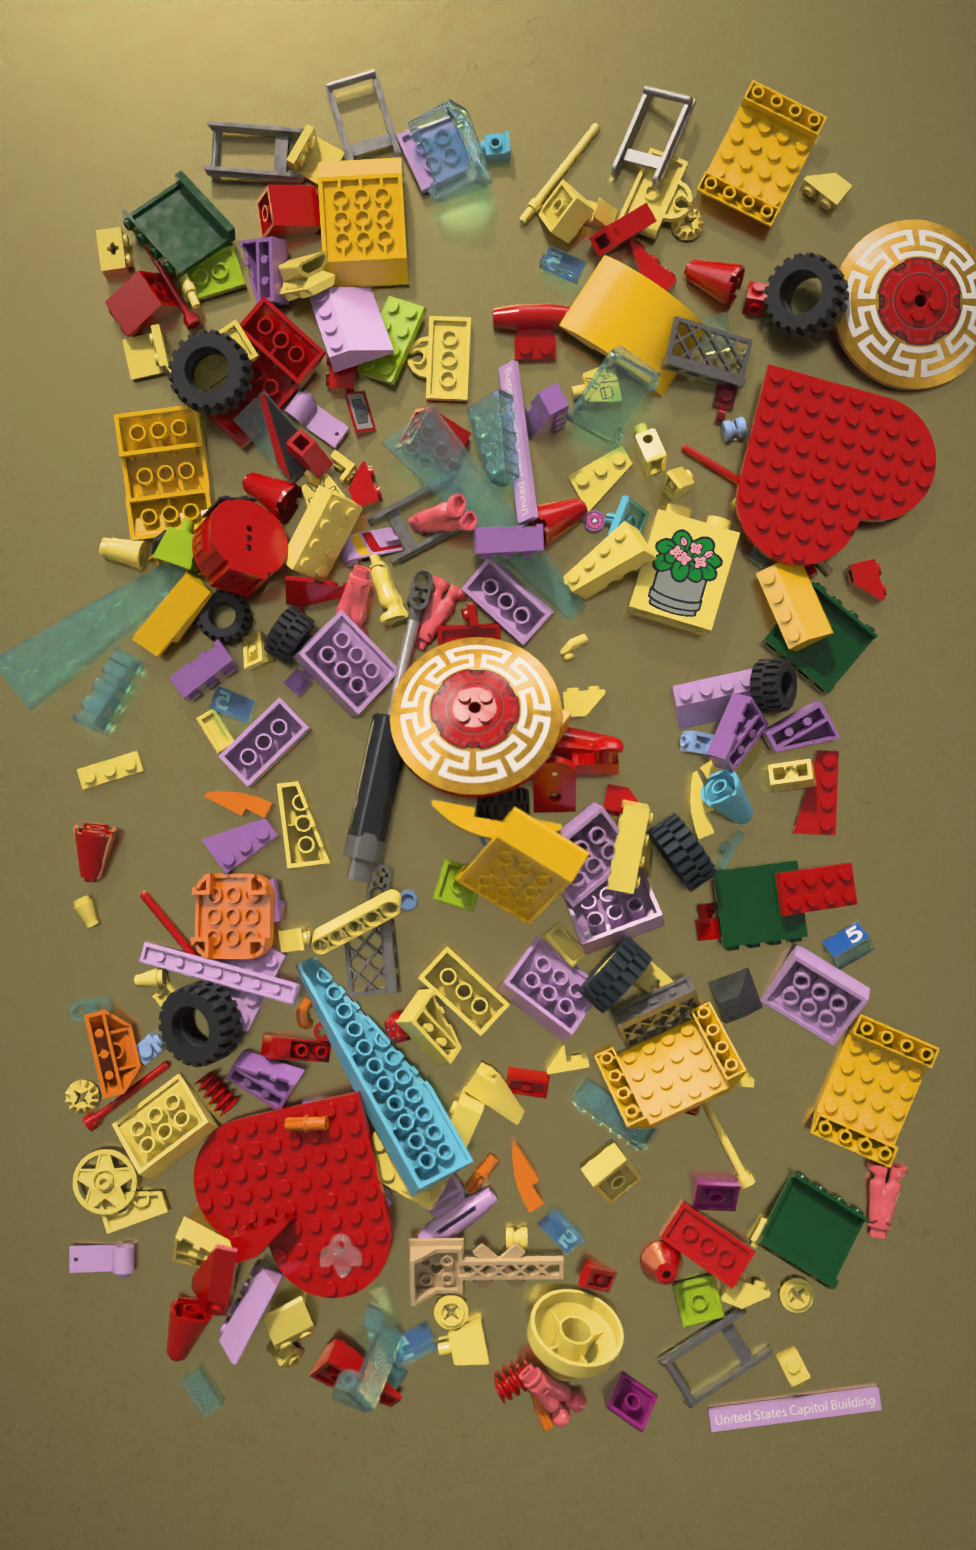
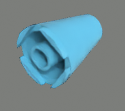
[700,769,754,824]

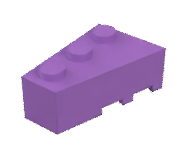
[238,237,289,306]
[525,383,569,440]
[706,693,769,772]
[201,818,280,874]
[225,1050,305,1110]

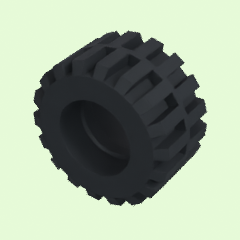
[196,589,252,644]
[264,606,315,664]
[750,658,797,712]
[476,788,530,820]

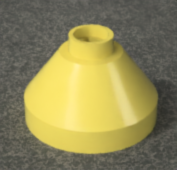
[527,1289,624,1382]

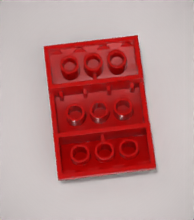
[207,296,326,448]

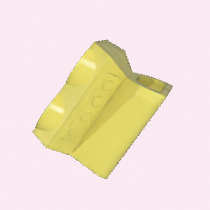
[279,251,335,301]

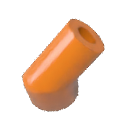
[295,996,312,1030]

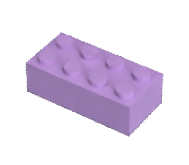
[218,697,312,788]

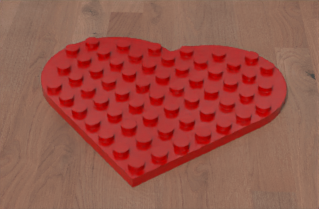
[735,364,936,566]
[193,1091,393,1298]

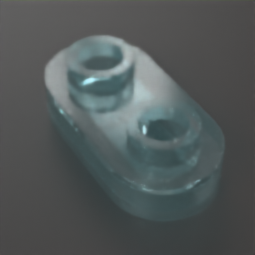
[68,997,112,1022]

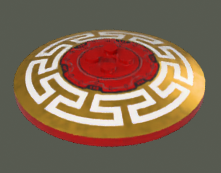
[833,220,976,390]
[390,637,562,798]

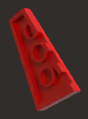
[792,750,839,835]

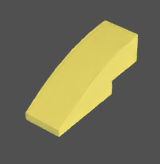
[688,771,714,839]

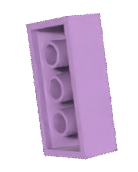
[461,556,555,645]
[670,669,752,729]

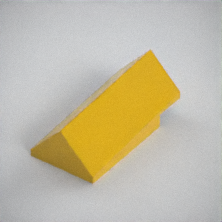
[132,570,213,658]

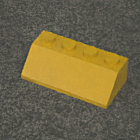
[756,563,834,652]

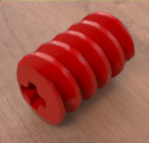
[193,1070,239,1118]
[494,1359,536,1404]

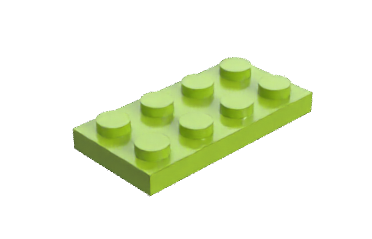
[356,296,427,386]

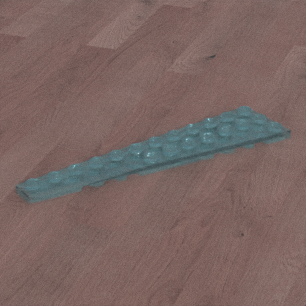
[381,404,587,620]
[0,562,199,710]

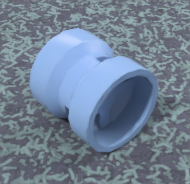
[722,417,747,442]

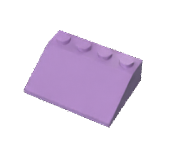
[309,287,394,373]
[292,610,397,717]
[556,802,619,908]
[564,867,665,955]
[496,936,592,1042]
[761,944,870,1046]
[204,946,288,1032]
[219,1259,283,1365]

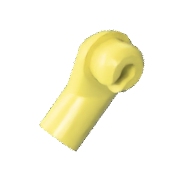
[561,634,588,661]

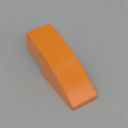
[204,791,274,819]
[512,1141,544,1213]

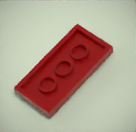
[775,863,858,916]
[660,1202,756,1289]

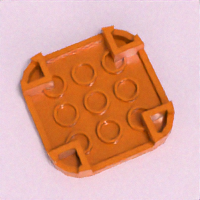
[190,873,274,959]

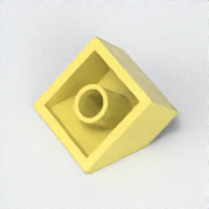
[537,179,594,244]
[581,1143,643,1205]
[261,1296,315,1351]

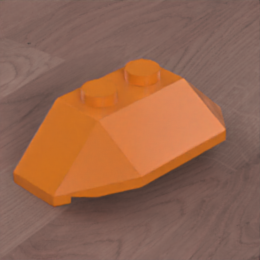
[84,1010,141,1099]

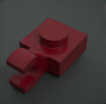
[712,384,738,423]

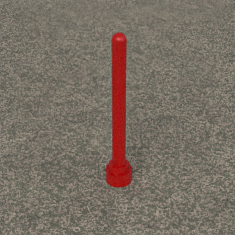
[144,246,202,330]
[682,444,739,485]
[140,891,199,956]
[82,1061,170,1132]

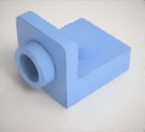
[680,731,714,756]
[136,1032,166,1065]

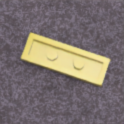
[77,751,145,790]

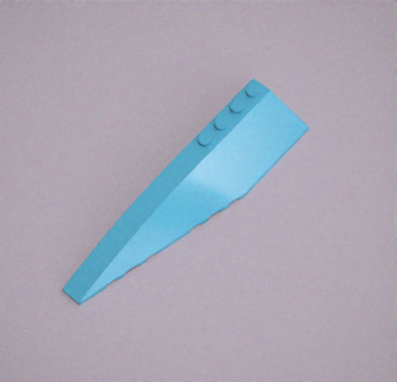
[296,957,474,1197]

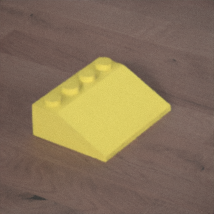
[112,1073,218,1180]

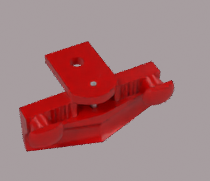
[533,727,624,813]

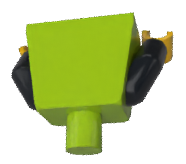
[148,518,209,582]

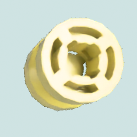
[506,1227,528,1250]

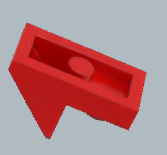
[578,1260,617,1293]

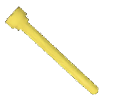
[702,1102,756,1189]

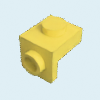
[266,1342,304,1368]

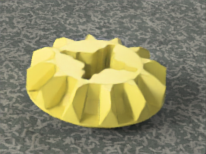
[671,206,704,241]
[65,1080,100,1114]
[780,1277,814,1313]
[434,1294,468,1330]

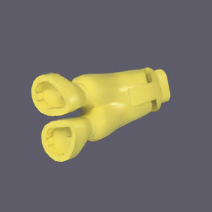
[369,554,408,628]

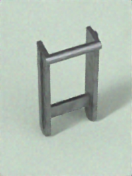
[324,69,401,161]
[611,85,697,189]
[204,121,304,183]
[368,471,479,565]
[658,1308,773,1408]

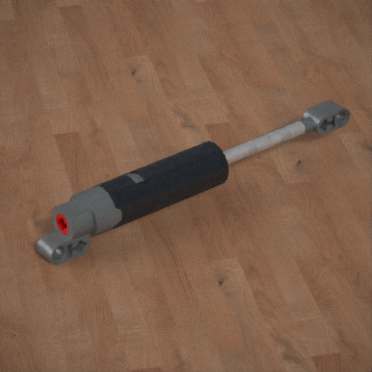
[343,570,433,901]

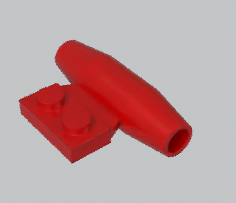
[493,304,570,360]

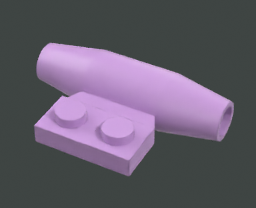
[418,1174,498,1238]

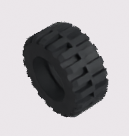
[763,252,849,339]
[168,329,254,416]
[158,981,243,1067]

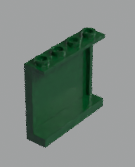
[122,170,235,280]
[761,582,878,696]
[711,861,808,951]
[755,1173,869,1289]

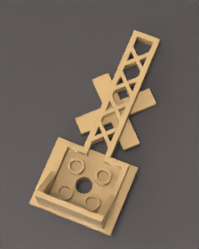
[409,1238,564,1306]

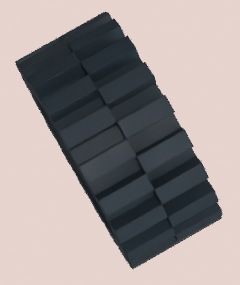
[648,813,718,892]
[578,936,653,1014]

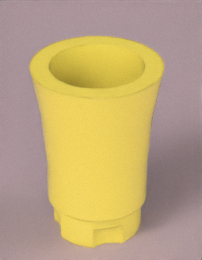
[99,538,148,570]

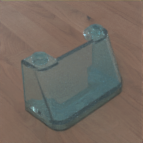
[408,99,492,203]
[566,345,661,445]
[332,1304,402,1413]

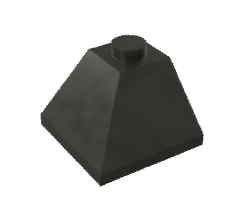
[708,967,763,1024]

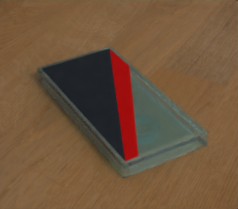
[233,391,306,482]

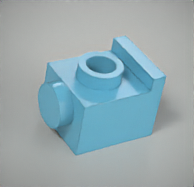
[480,131,511,162]

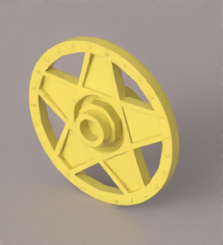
[73,1149,138,1215]

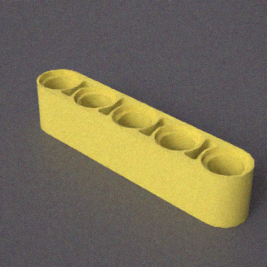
[311,890,402,955]

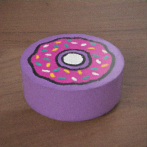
[584,510,605,532]

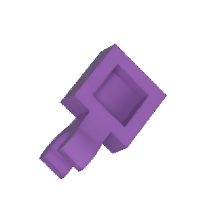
[283,667,313,697]

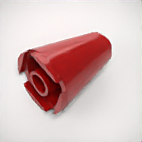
[684,259,745,307]
[242,472,302,523]
[529,498,587,546]
[73,823,117,883]
[641,1241,683,1285]
[166,1297,212,1362]

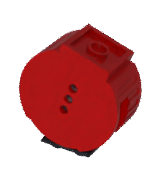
[192,495,288,597]

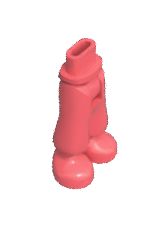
[408,493,477,533]
[336,565,371,635]
[414,575,468,651]
[867,1160,908,1239]
[519,1365,587,1427]

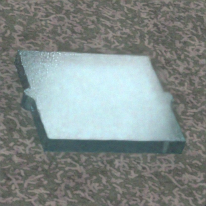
[699,312,735,354]

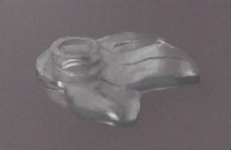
[320,1234,362,1278]

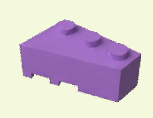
[472,524,544,559]
[169,639,238,701]
[762,700,841,752]

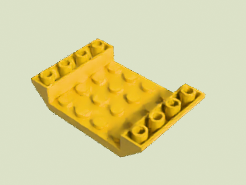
[696,80,827,228]
[318,158,409,287]
[454,807,589,926]
[594,1002,747,1128]
[810,1014,940,1167]

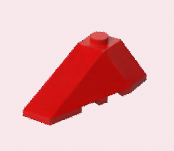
[285,576,373,612]
[191,1244,238,1317]
[309,1339,402,1407]

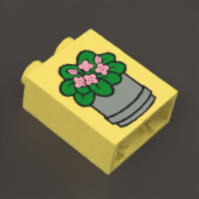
[626,504,740,636]

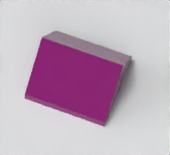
[693,1176,741,1211]
[604,1372,658,1433]

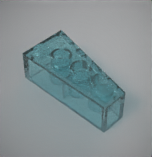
[466,388,520,488]
[71,647,142,734]
[571,1078,661,1152]

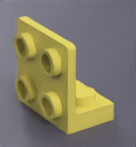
[287,124,345,185]
[123,324,170,380]

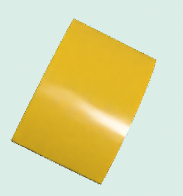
[559,255,705,397]
[114,405,213,541]
[431,800,562,840]

